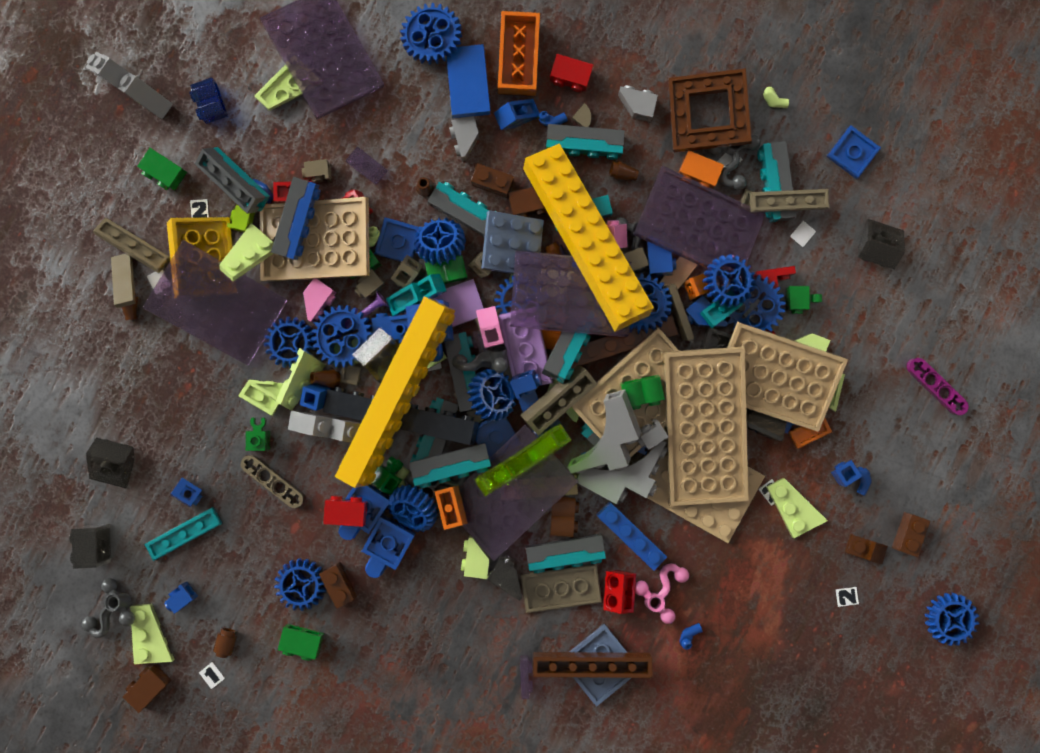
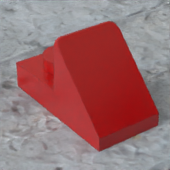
[754,266,796,292]

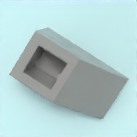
[618,85,658,122]
[449,116,479,161]

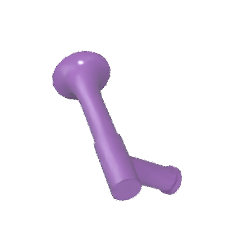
[336,291,389,334]

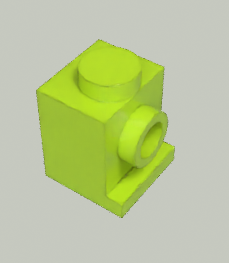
[227,205,255,232]

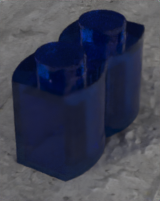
[189,77,228,124]

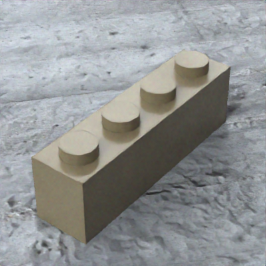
[520,365,597,436]

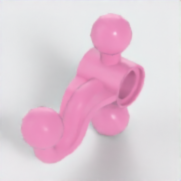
[635,563,689,624]

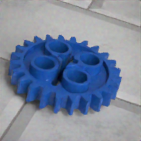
[400,3,462,65]
[623,273,672,334]
[725,274,786,332]
[311,305,374,368]

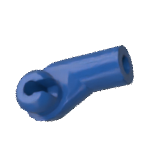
[679,623,703,650]

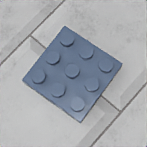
[481,210,544,278]
[569,623,631,707]

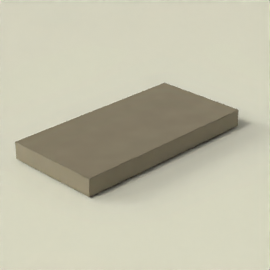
[521,564,602,613]

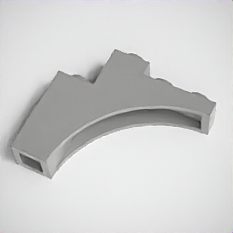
[86,52,173,119]
[568,389,641,474]
[288,411,361,442]
[576,441,668,505]

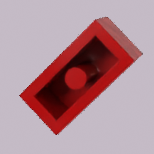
[550,54,594,92]
[323,496,367,527]

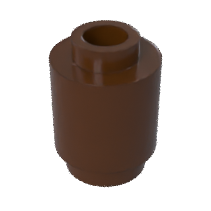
[213,628,237,658]

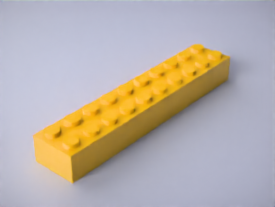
[523,143,654,332]
[335,296,455,488]

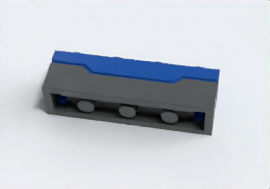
[271,177,321,260]

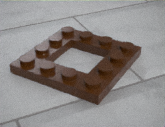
[668,68,752,153]

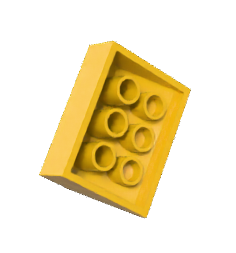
[167,217,237,298]

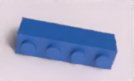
[596,501,667,571]

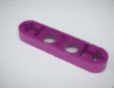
[907,358,969,415]

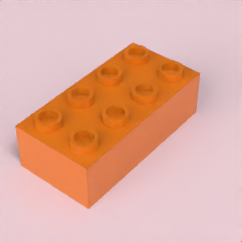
[498,11,540,96]

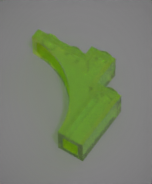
[474,424,571,496]

